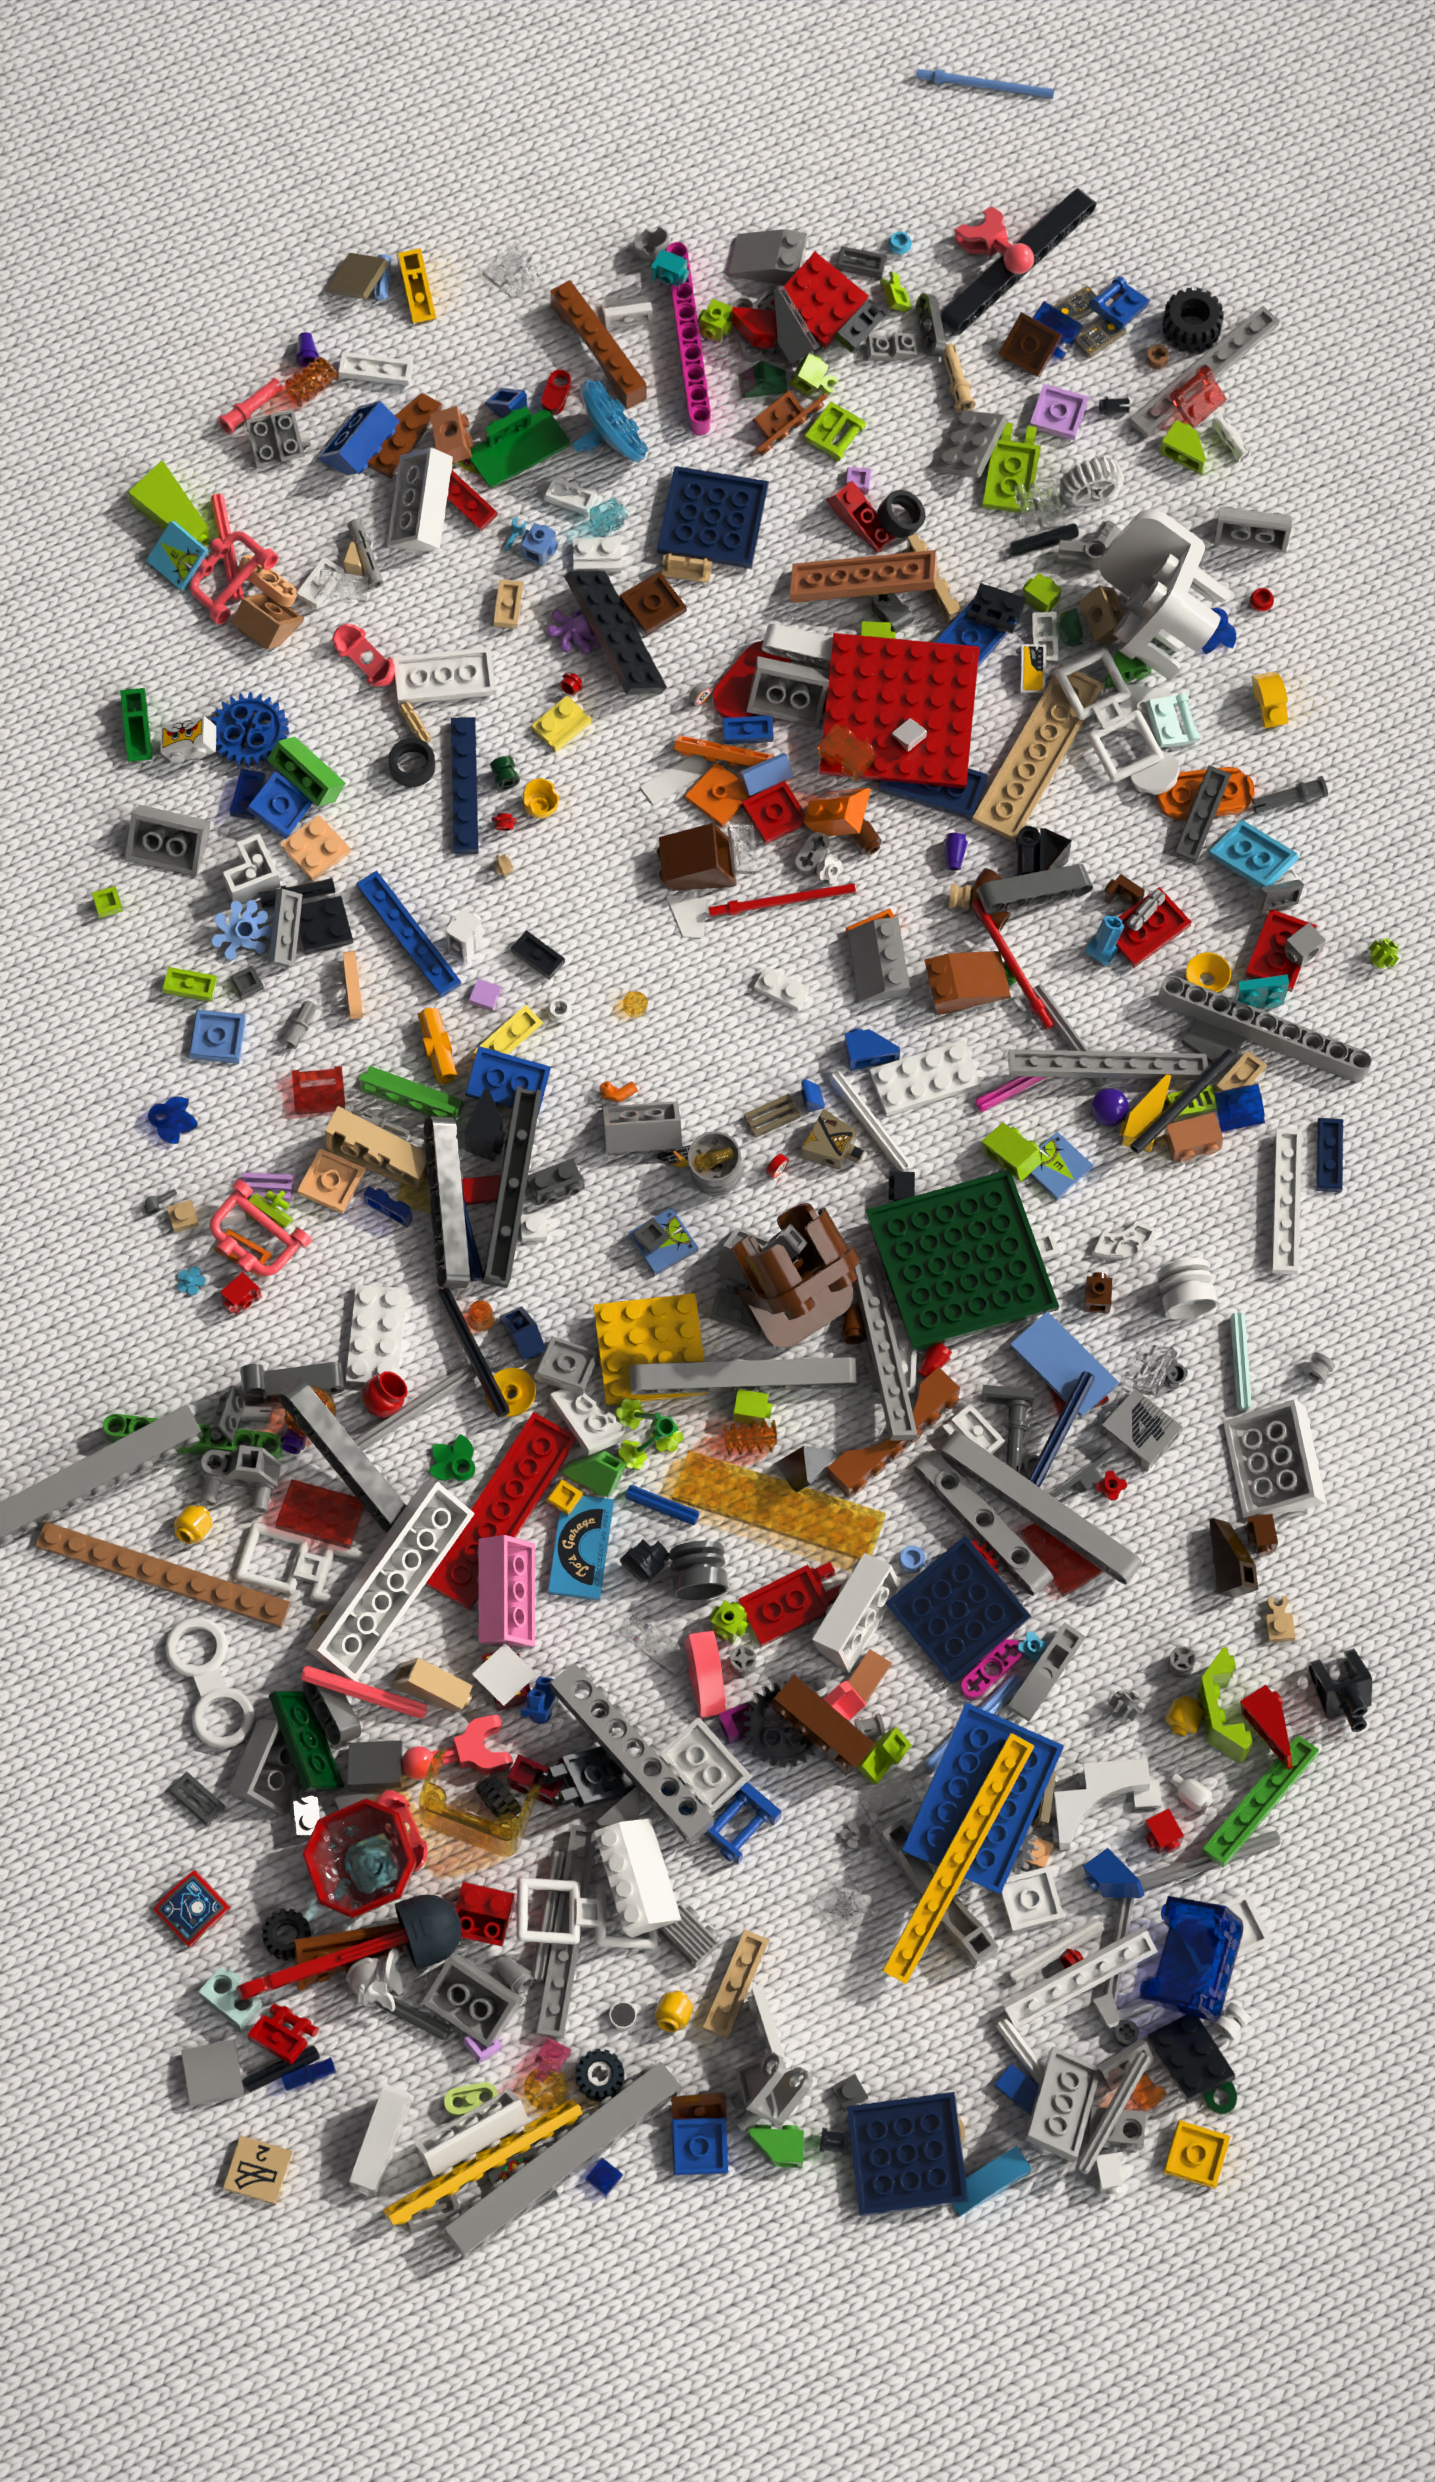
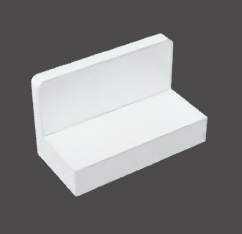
[602,297,652,329]

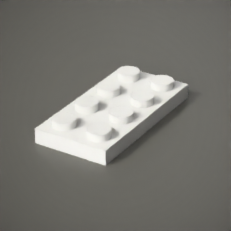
[393,647,496,705]
[869,1040,981,1117]
[346,1285,407,1385]

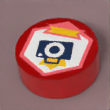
[766,1154,789,1179]

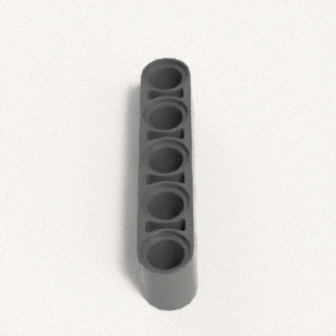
[976,864,1093,914]

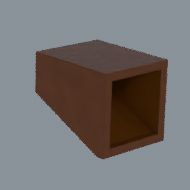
[657,823,737,891]

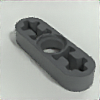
[916,293,946,357]

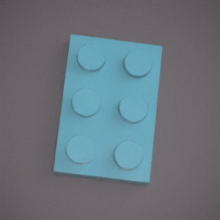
[1209,819,1298,888]

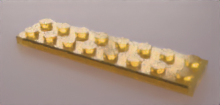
[672,1450,886,1560]

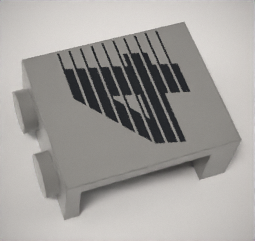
[1100,1389,1183,1472]

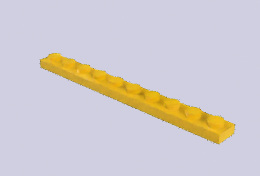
[882,1733,1034,1984]

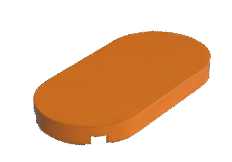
[1156,767,1255,820]

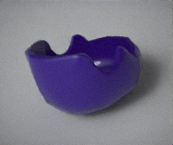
[1091,1088,1129,1126]

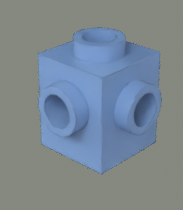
[521,523,558,566]

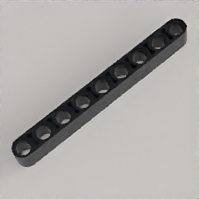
[941,188,1097,336]

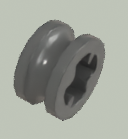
[1114,2020,1139,2047]

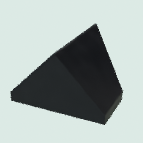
[1039,828,1072,872]
[774,1446,837,1493]

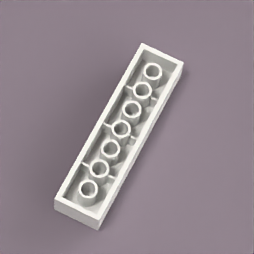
[305,1481,475,1681]

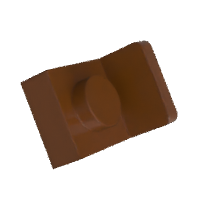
[1104,874,1145,905]

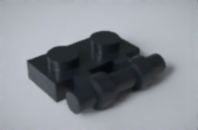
[967,583,1026,634]

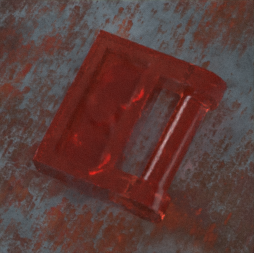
[1170,365,1228,428]
[291,1065,346,1115]

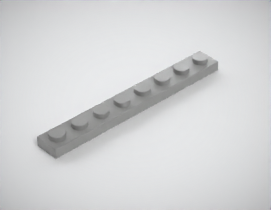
[1130,306,1280,438]
[1007,1049,1208,1080]
[854,1257,918,1441]
[537,1825,598,2039]

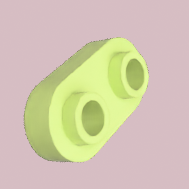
[444,2082,498,2117]

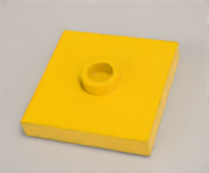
[1163,2120,1231,2190]

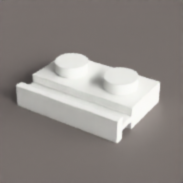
[573,537,622,573]
[942,1403,1005,1454]

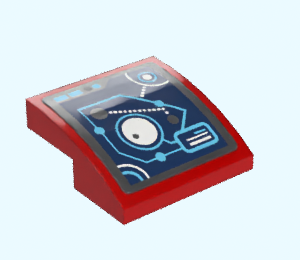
[153,1870,232,1947]

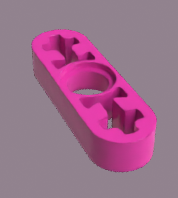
[961,1639,1022,1700]

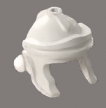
[346,1947,403,2012]

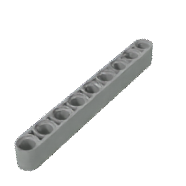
[1158,976,1372,1082]
[629,1357,858,1395]
[938,1431,1143,1585]

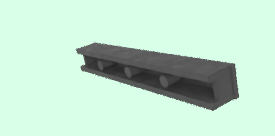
[482,1086,542,1288]

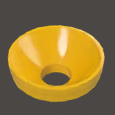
[1186,952,1231,993]

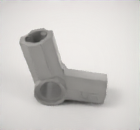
[1058,520,1121,570]

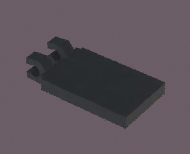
[541,1746,638,1809]

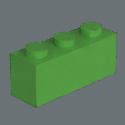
[267,737,346,807]

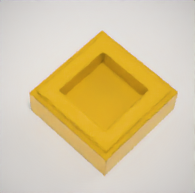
[547,1479,583,1516]

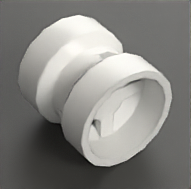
[1213,2002,1251,2041]

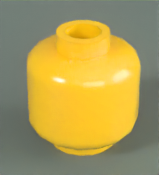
[174,1505,213,1544]
[1165,1695,1204,1737]
[654,1991,693,2033]

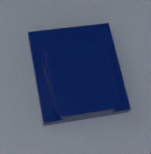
[1214,1083,1265,1132]

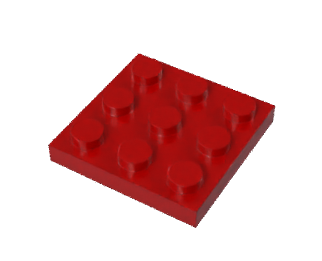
[770,251,869,349]

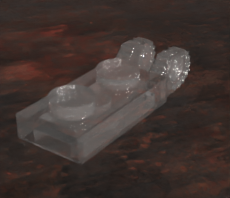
[619,1615,689,1677]

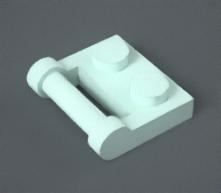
[1146,693,1201,748]

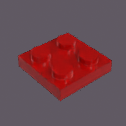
[742,781,805,845]

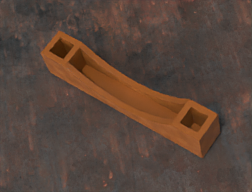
[550,280,647,410]
[827,1367,960,1497]

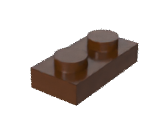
[671,2092,727,2121]

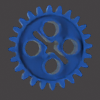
[211,692,290,768]

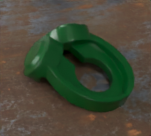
[1204,2081,1237,2115]

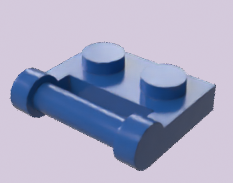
[1089,276,1150,330]

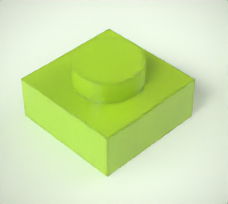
[92,886,123,918]

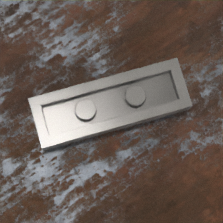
[269,889,303,968]

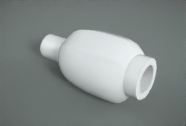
[1170,1773,1215,1813]

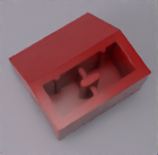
[456,1882,517,1947]

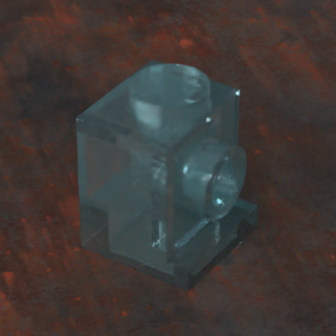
[590,498,628,537]

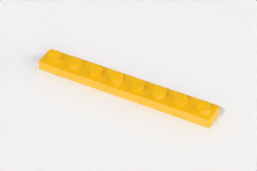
[383,2099,583,2226]

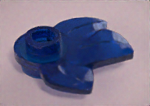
[1202,608,1236,655]
[148,1096,198,1144]

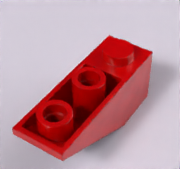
[825,480,896,553]

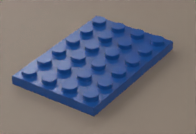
[901,1702,1064,1894]

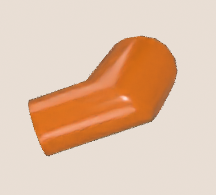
[599,1081,638,1103]

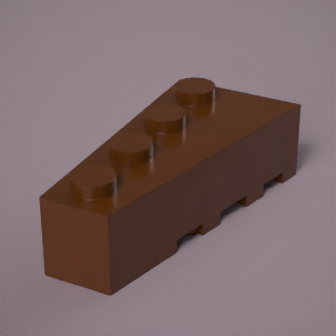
[770,1675,875,1776]

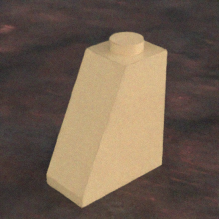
[390,1657,473,1712]

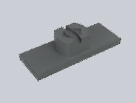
[1049,1447,1117,1498]

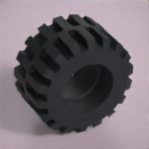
[1162,287,1224,354]

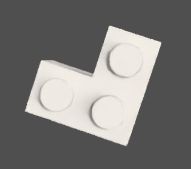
[223,833,280,903]

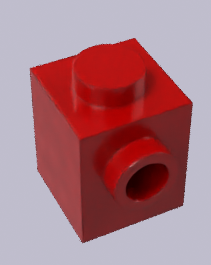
[1143,1808,1184,1854]

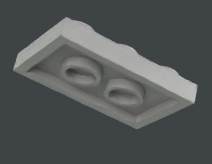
[936,410,1007,478]

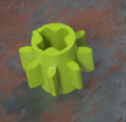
[1368,938,1400,969]

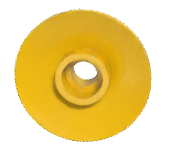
[485,1368,536,1417]

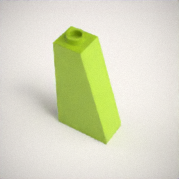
[128,460,210,547]

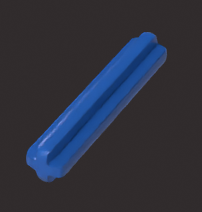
[625,1485,699,1525]

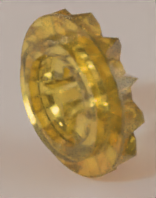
[524,2066,568,2110]

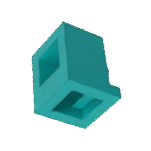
[651,249,689,287]

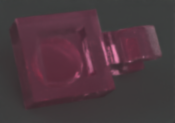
[534,2037,572,2083]

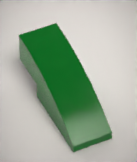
[120,688,153,762]

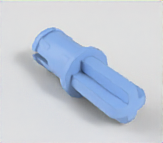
[374,254,392,301]

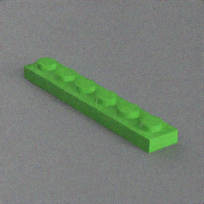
[1202,1735,1319,1868]

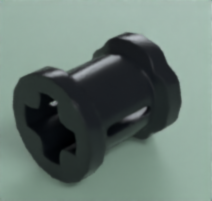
[819,2127,849,2156]

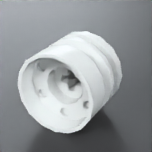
[1156,1258,1218,1319]

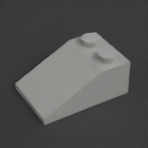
[728,229,807,286]

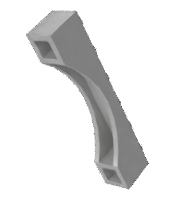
[880,1818,999,1969]

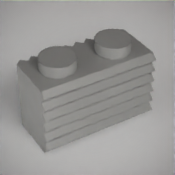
[658,1904,719,1968]

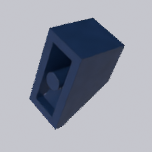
[499,1306,546,1360]

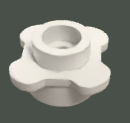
[817,856,842,884]

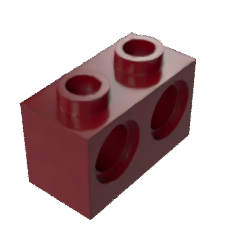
[507,1754,566,1808]

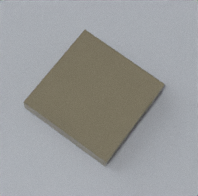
[327,252,389,300]

